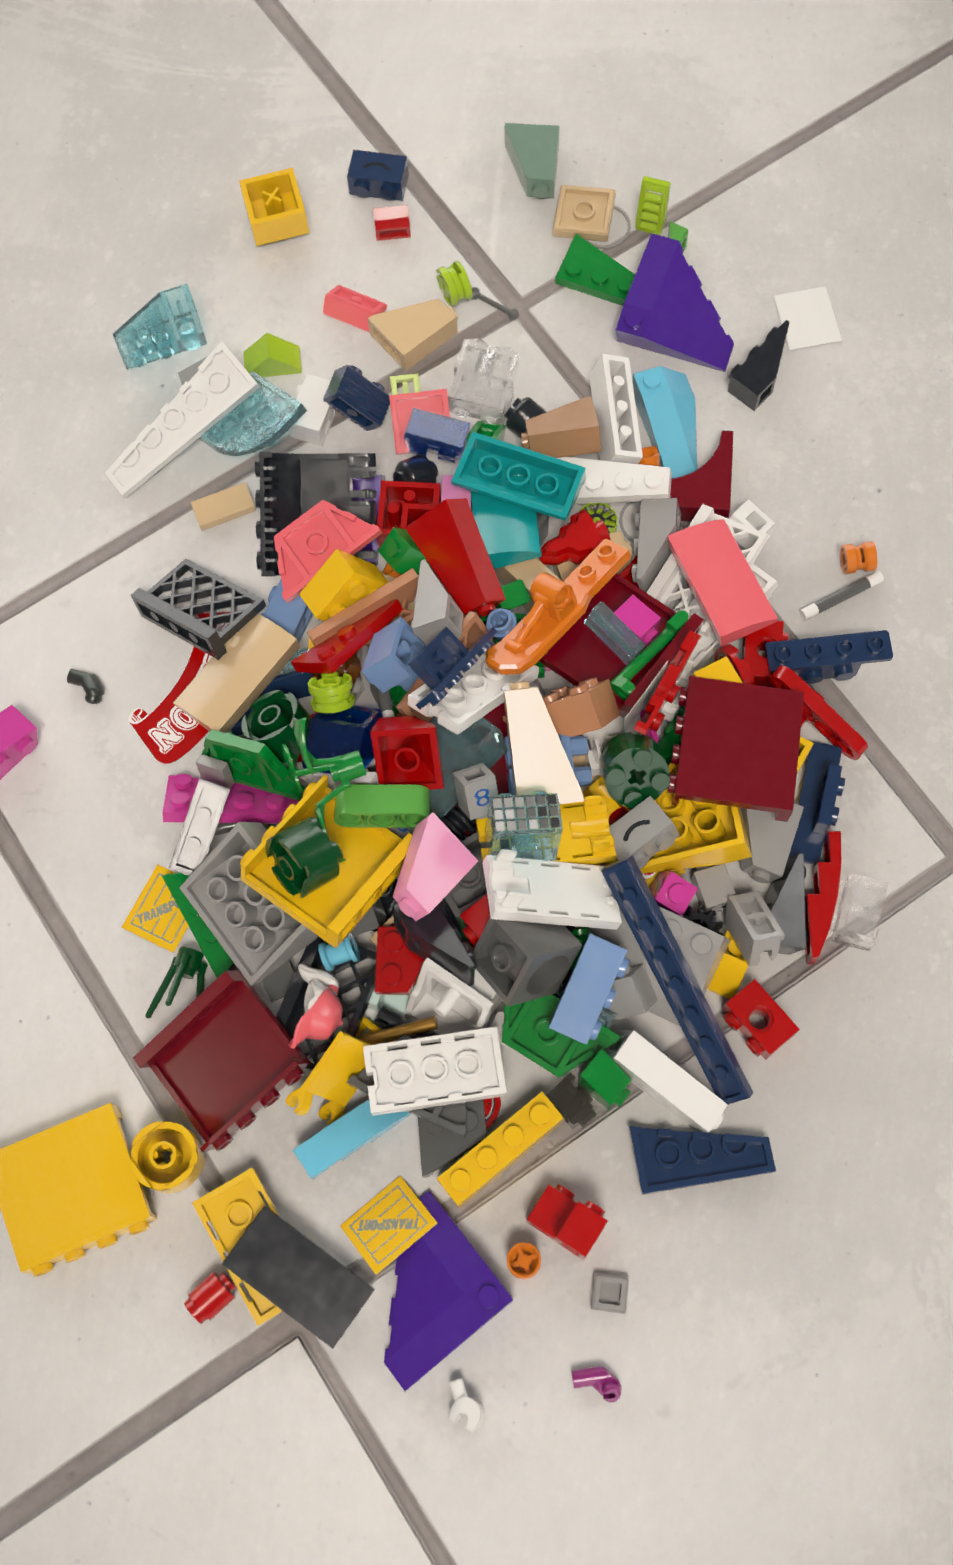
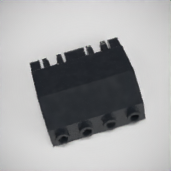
[255,452,377,577]

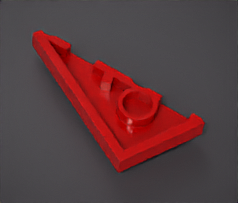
[291,599,403,674]
[634,630,701,735]

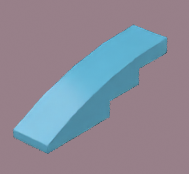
[293,1100,412,1180]

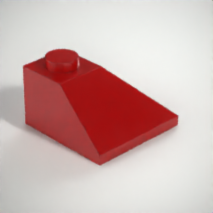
[370,716,445,790]

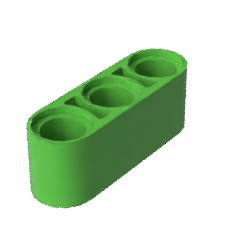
[334,784,431,828]

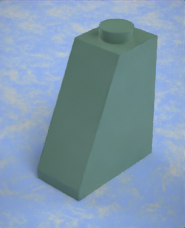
[504,123,560,199]

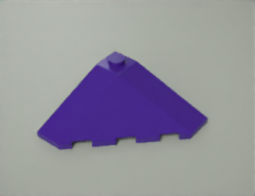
[615,233,734,372]
[384,1191,514,1391]

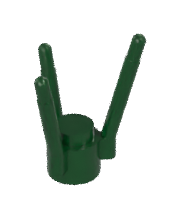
[145,947,208,1019]

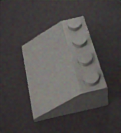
[179,822,318,986]
[589,893,730,1027]

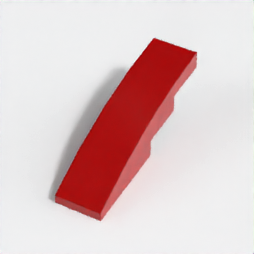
[805,831,842,965]

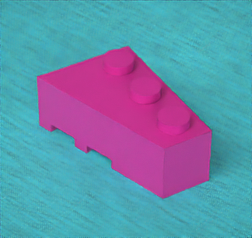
[0,705,38,780]

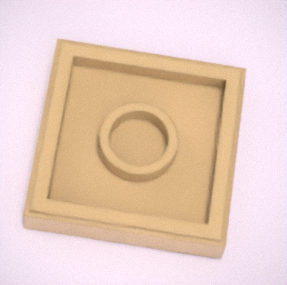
[553,185,616,241]

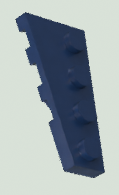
[629,1126,776,1195]

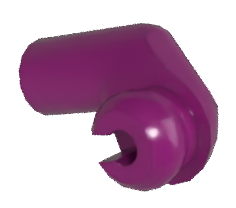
[571,1366,622,1403]

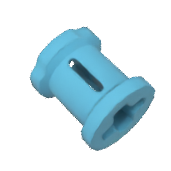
[318,933,360,972]

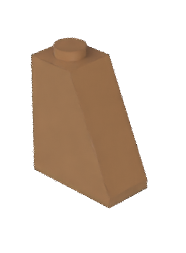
[521,396,601,458]

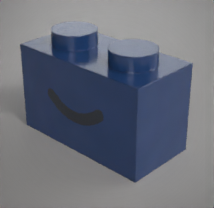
[347,149,409,201]

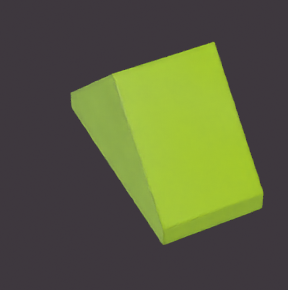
[243,333,302,378]

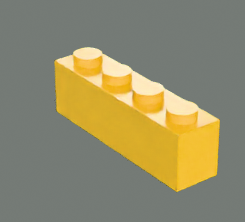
[437,1092,564,1209]

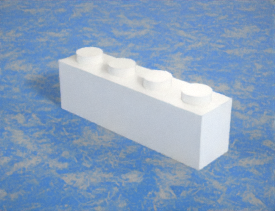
[589,354,643,464]

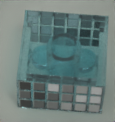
[485,791,563,861]

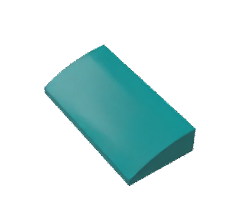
[451,432,586,521]
[471,491,542,569]

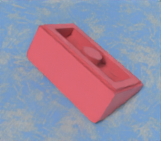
[323,285,387,333]

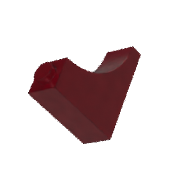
[670,430,734,522]

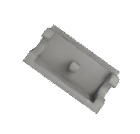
[724,891,785,967]

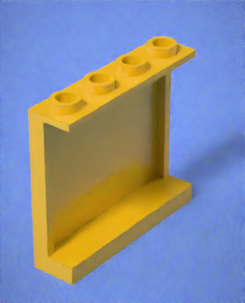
[240,774,412,948]
[0,1103,157,1277]

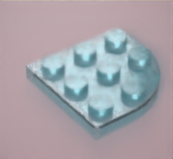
[199,371,307,456]

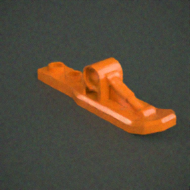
[485,538,631,675]

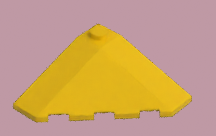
[616,763,752,873]

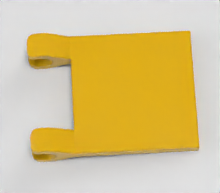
[285,1031,371,1125]

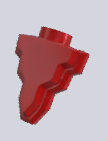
[538,509,611,565]

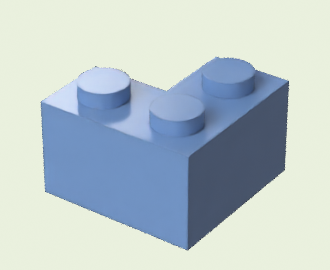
[362,617,426,693]

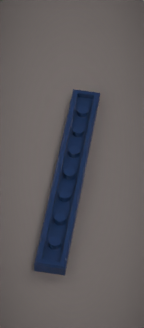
[601,855,754,1105]

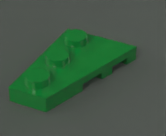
[555,233,635,306]

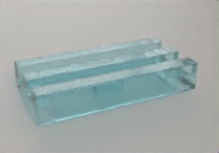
[584,601,646,665]

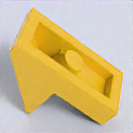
[708,929,748,1000]

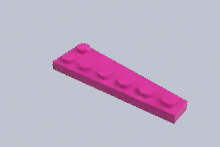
[162,774,303,823]

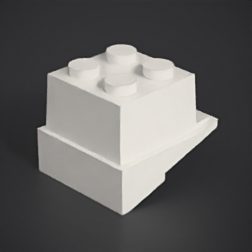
[405,943,502,1041]

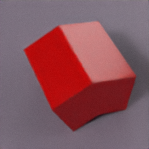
[373,205,411,241]

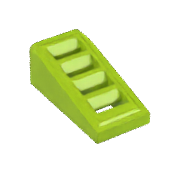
[635,176,671,235]

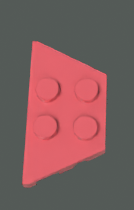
[274,500,382,603]

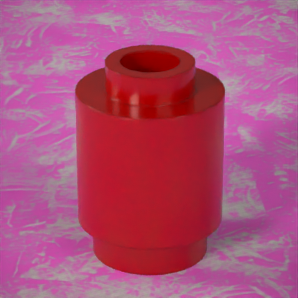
[184,1271,236,1324]

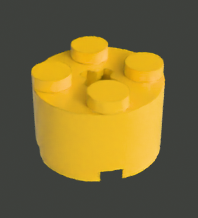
[129,1121,205,1194]

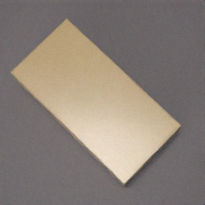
[190,482,256,531]

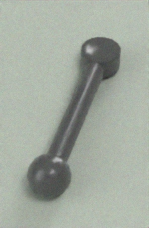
[472,287,519,320]

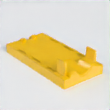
[475,795,616,877]
[192,1167,282,1326]

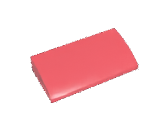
[667,519,778,647]

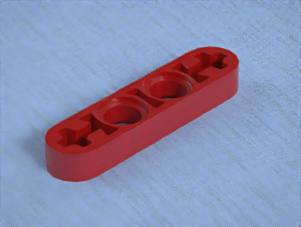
[769,665,868,760]

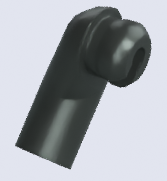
[67,669,104,704]

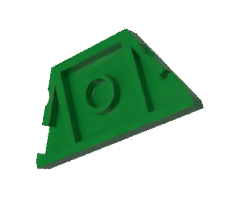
[202,729,305,801]
[162,873,234,978]
[501,994,621,1078]

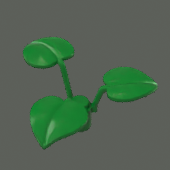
[281,718,367,862]

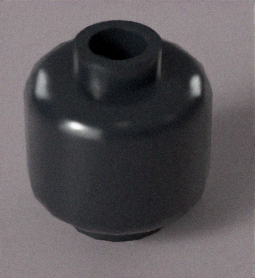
[504,397,547,439]
[393,454,438,483]

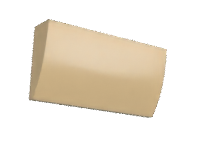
[173,614,300,733]

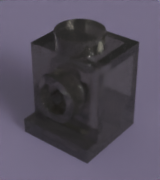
[546,1073,597,1129]

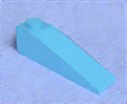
[632,366,697,478]

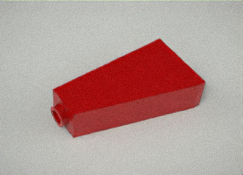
[406,498,506,617]

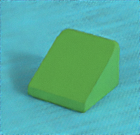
[668,222,688,254]

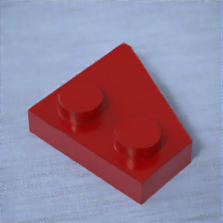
[375,927,425,995]

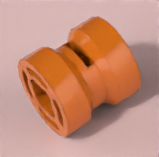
[840,541,878,575]
[507,1242,541,1280]

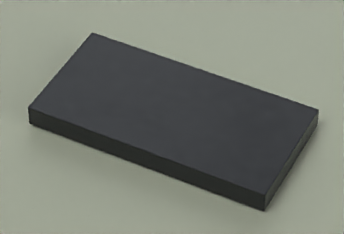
[222,1206,375,1349]

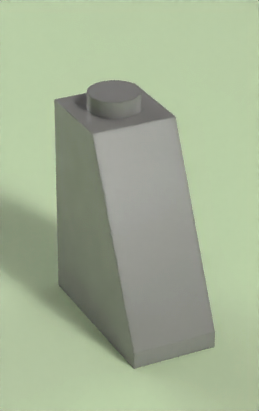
[741,803,804,884]

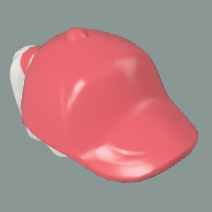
[289,963,343,1049]

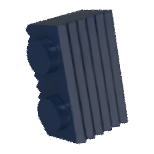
[323,365,390,431]

